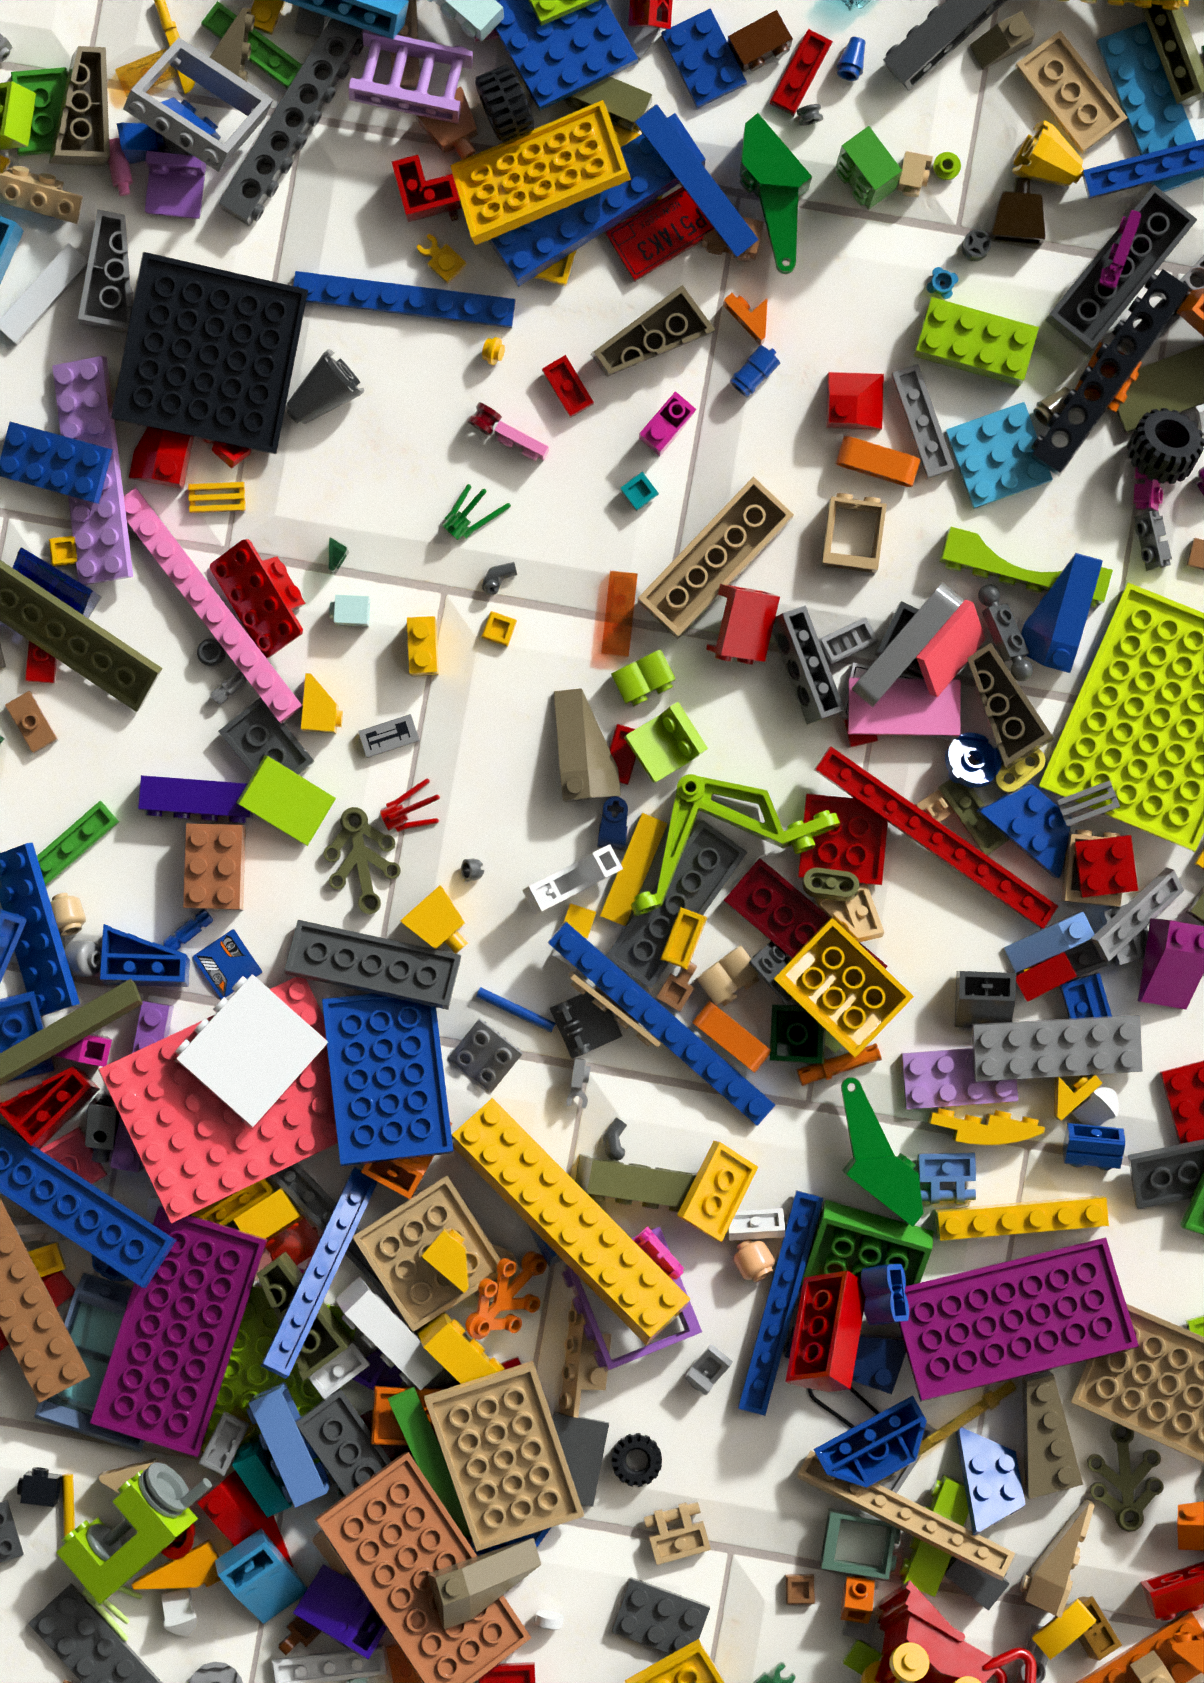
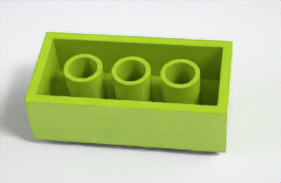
[914,297,1039,386]

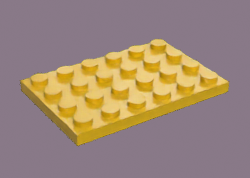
[450,100,631,245]

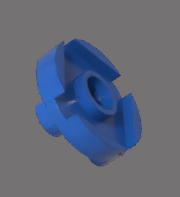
[945,732,1001,788]

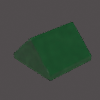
[769,1004,826,1064]

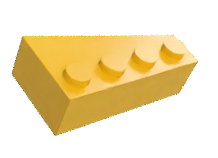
[417,1312,505,1384]

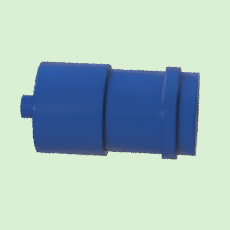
[730,345,780,398]

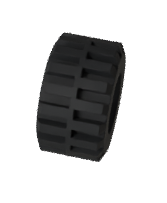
[475,64,534,143]
[1127,408,1204,484]

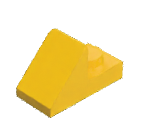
[1054,1075,1102,1121]

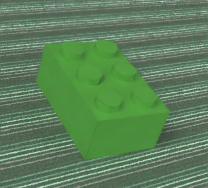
[835,126,903,210]

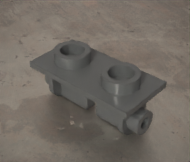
[1134,511,1172,571]

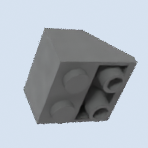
[954,971,1016,1027]

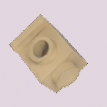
[897,151,933,197]

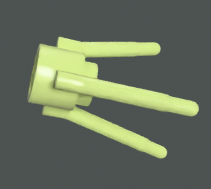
[82,1586,143,1641]

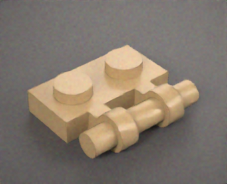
[644,1502,711,1565]

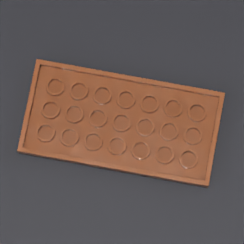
[314,1451,531,1683]

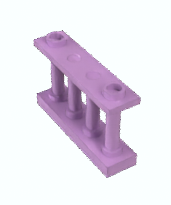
[348,29,473,124]

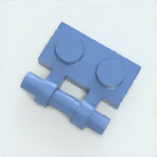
[918,1152,976,1204]

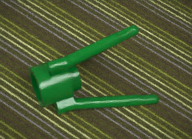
[442,484,511,540]

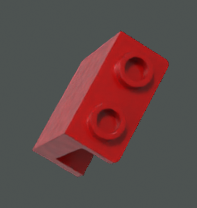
[706,584,780,665]

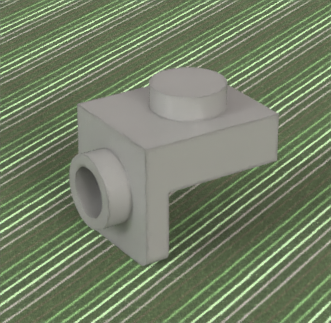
[685,1344,733,1395]

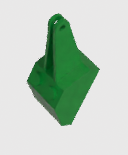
[739,113,812,274]
[841,1077,924,1227]

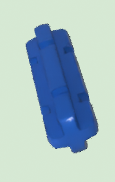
[163,909,213,951]

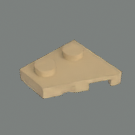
[815,884,884,943]

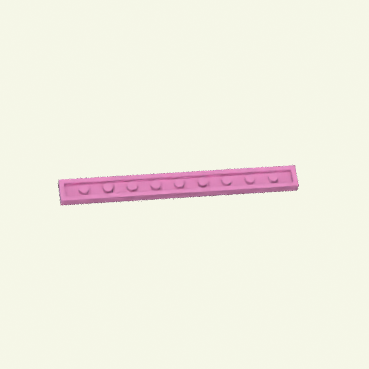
[124,487,303,723]

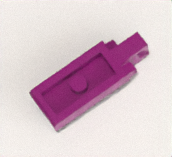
[1099,210,1141,290]

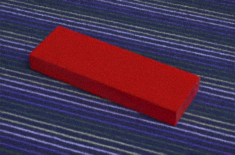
[770,29,833,116]

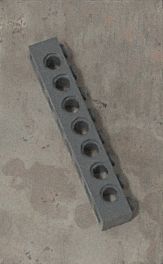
[219,18,364,226]

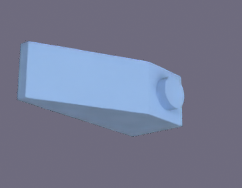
[1004,911,1095,973]

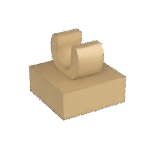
[916,789,955,822]

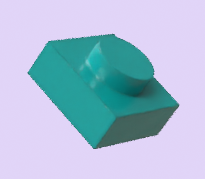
[620,471,659,511]

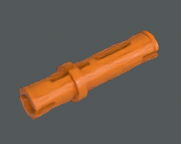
[796,1043,882,1086]

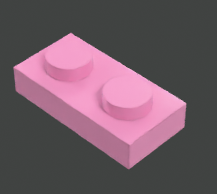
[494,420,549,461]

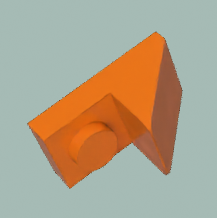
[723,293,768,345]

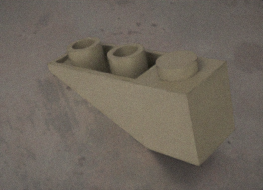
[204,8,255,89]

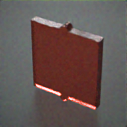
[265,1215,320,1266]

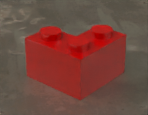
[391,154,461,222]

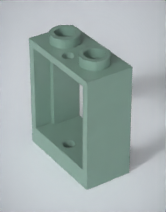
[820,1508,901,1580]

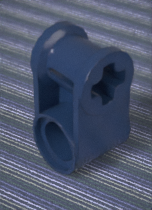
[597,797,628,851]

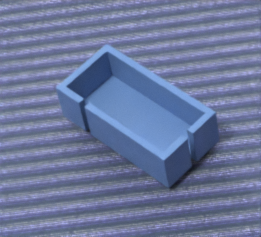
[247,1382,331,1508]

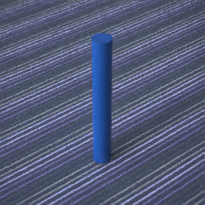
[476,987,556,1033]

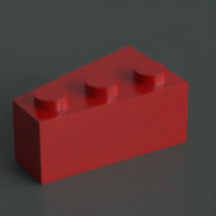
[0,1066,100,1148]

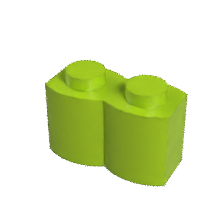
[611,649,676,707]

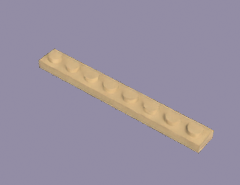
[797,1450,1015,1581]

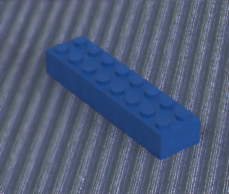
[488,113,706,287]

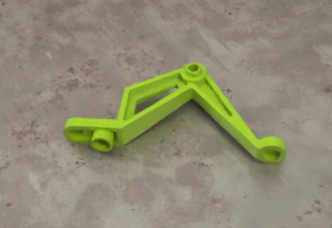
[631,774,840,916]

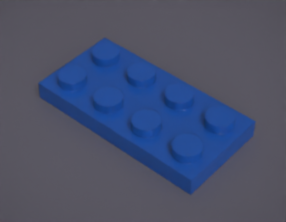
[0,422,113,504]

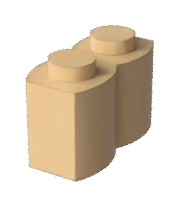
[696,945,760,1006]

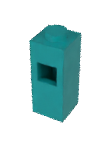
[232,1440,293,1518]

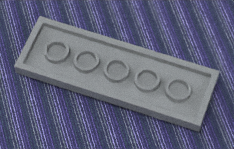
[972,1015,1143,1082]

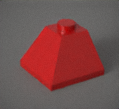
[826,372,884,430]

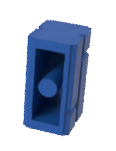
[1063,1123,1125,1170]

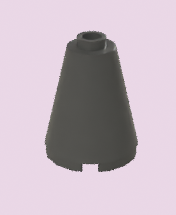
[287,349,365,424]

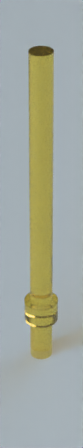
[877,1380,1017,1484]

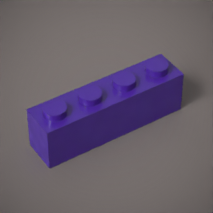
[138,775,253,823]

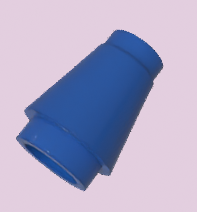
[836,37,866,81]

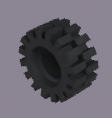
[611,1433,662,1487]

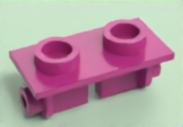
[1133,467,1163,511]
[633,1226,685,1280]

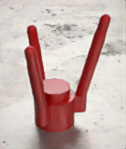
[380,778,440,832]

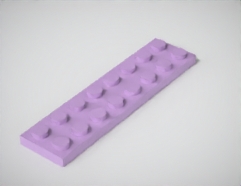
[52,356,133,586]

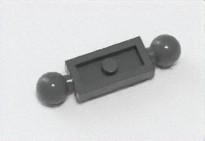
[978,584,1033,681]

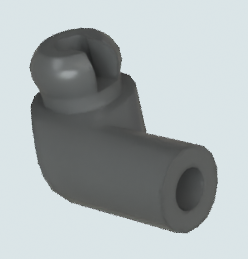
[603,1117,627,1161]

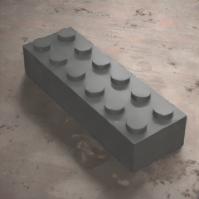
[1045,185,1198,355]

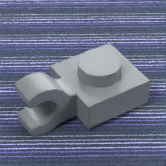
[566,1058,591,1109]

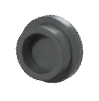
[197,638,225,667]

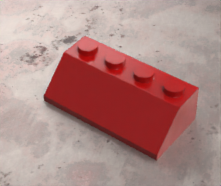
[785,1270,866,1392]
[1141,1561,1204,1621]

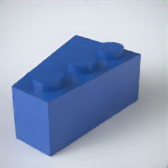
[100,924,190,987]

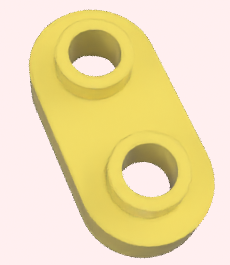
[995,749,1045,793]

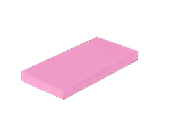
[848,678,961,736]

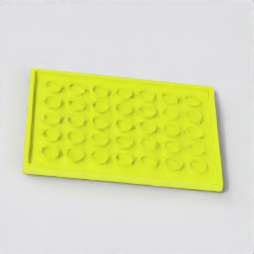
[1039,582,1204,852]

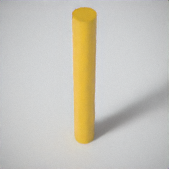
[62,1474,75,1537]

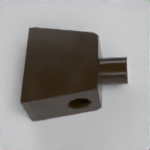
[990,177,1045,245]

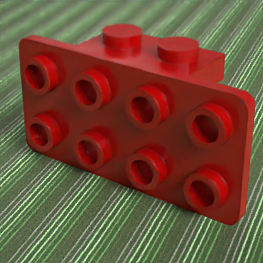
[210,539,306,658]

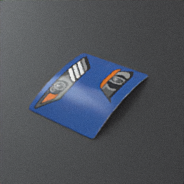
[193,929,262,999]

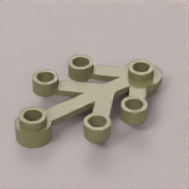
[324,807,401,914]
[1087,1423,1164,1532]

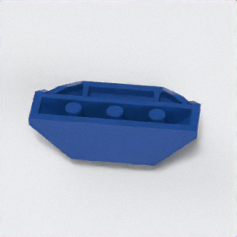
[814,1395,927,1488]

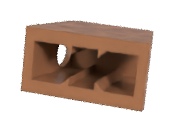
[416,87,478,160]

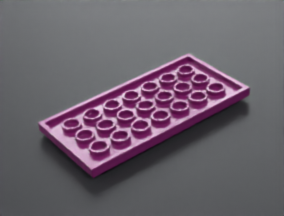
[90,1205,267,1457]
[898,1237,1139,1402]

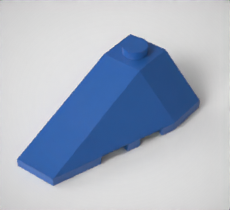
[1021,553,1103,673]

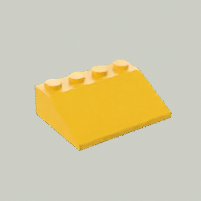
[774,918,914,1058]

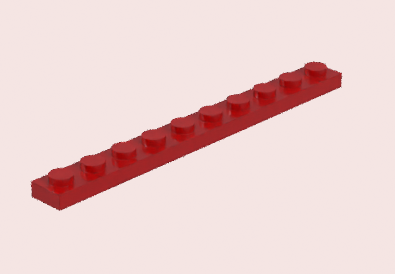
[814,746,1059,929]

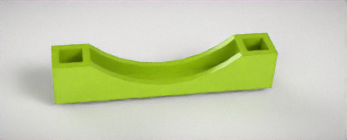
[939,526,1113,608]

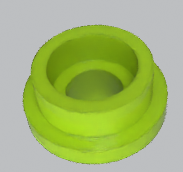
[933,152,961,180]

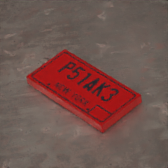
[606,187,714,282]

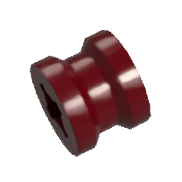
[467,402,502,436]

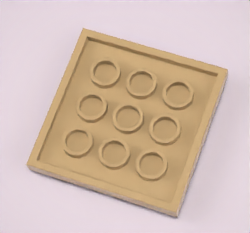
[353,1175,507,1332]

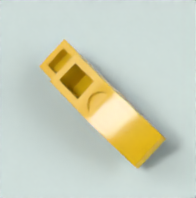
[928,1108,1045,1145]

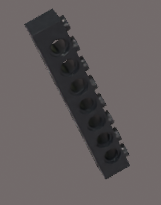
[1031,269,1190,476]

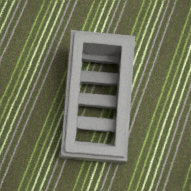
[819,617,879,667]

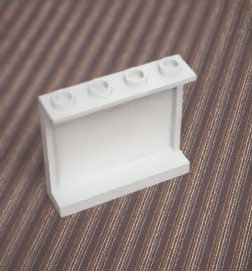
[174,974,328,1128]

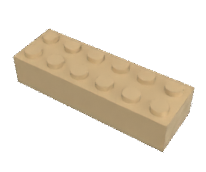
[637,476,794,639]

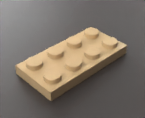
[1015,31,1128,153]

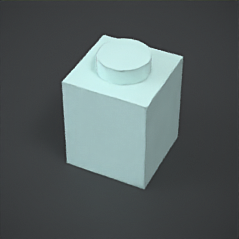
[329,595,371,627]

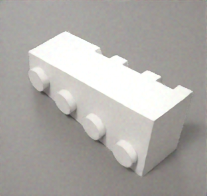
[335,1276,444,1390]

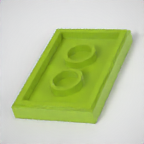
[236,755,336,846]

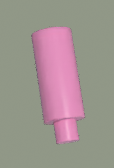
[108,138,133,196]

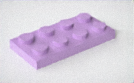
[901,1048,1018,1109]

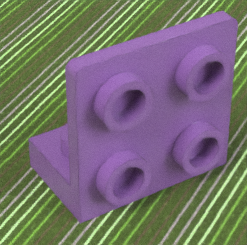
[145,151,206,219]

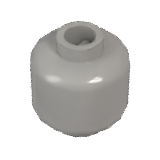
[64,940,102,977]

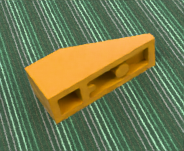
[131,1539,221,1589]

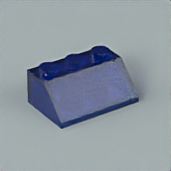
[13,547,101,619]

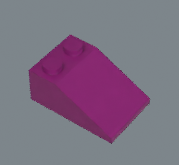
[1138,918,1204,1010]

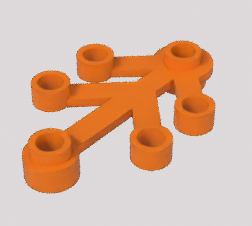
[465,1251,547,1340]

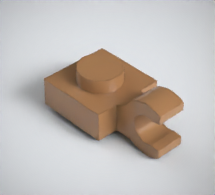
[656,962,697,1012]

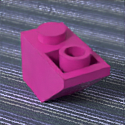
[639,391,697,456]
[54,1033,112,1067]

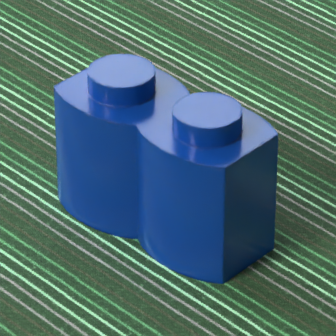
[861,1264,909,1325]

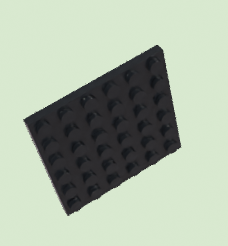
[110,252,308,454]

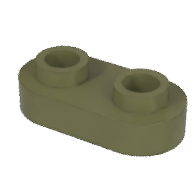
[802,868,859,902]

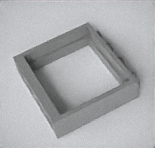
[123,38,273,172]

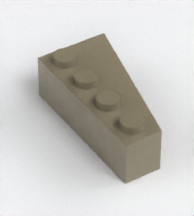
[1022,1371,1083,1499]

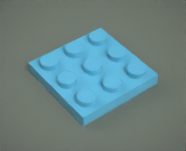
[945,402,1053,509]

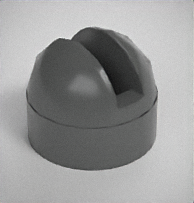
[461,858,485,881]

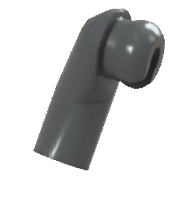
[482,562,517,596]

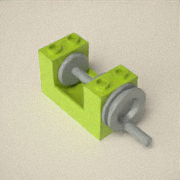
[56,1462,212,1604]

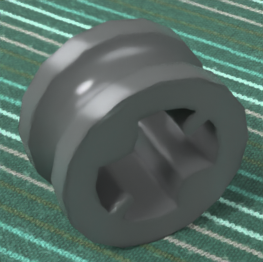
[796,104,824,126]

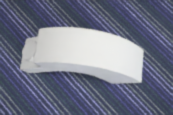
[522,844,623,915]

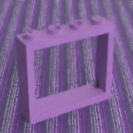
[562,1227,702,1372]

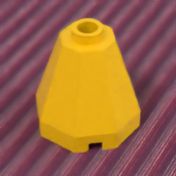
[1012,120,1084,186]

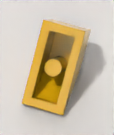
[301,673,343,733]
[421,1228,469,1293]

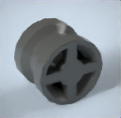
[962,229,992,261]

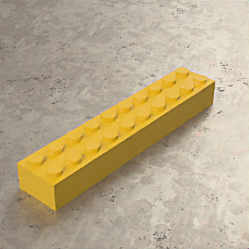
[452,1098,690,1345]

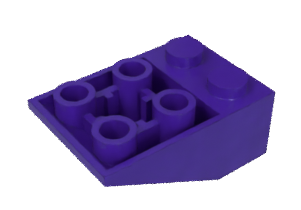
[293,1564,387,1660]

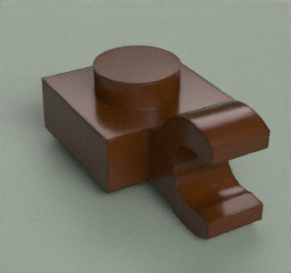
[278,1616,321,1655]

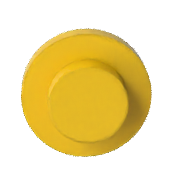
[482,337,505,365]

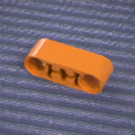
[835,436,921,487]
[692,1001,771,1073]

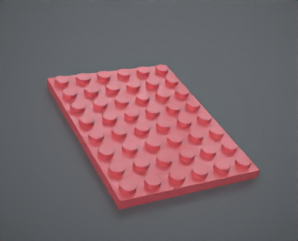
[98,977,338,1224]

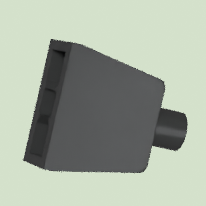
[85,1093,120,1163]

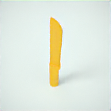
[154,0,195,94]

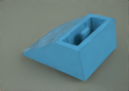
[215,1528,308,1624]

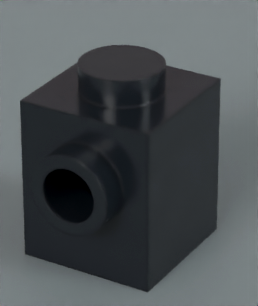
[17,1467,62,1507]

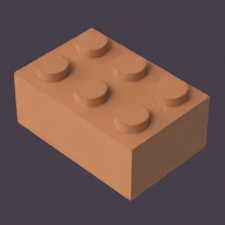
[183,823,246,910]

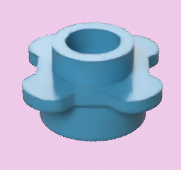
[926,267,958,299]

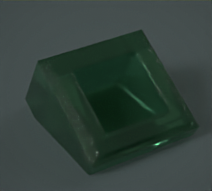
[329,537,349,574]

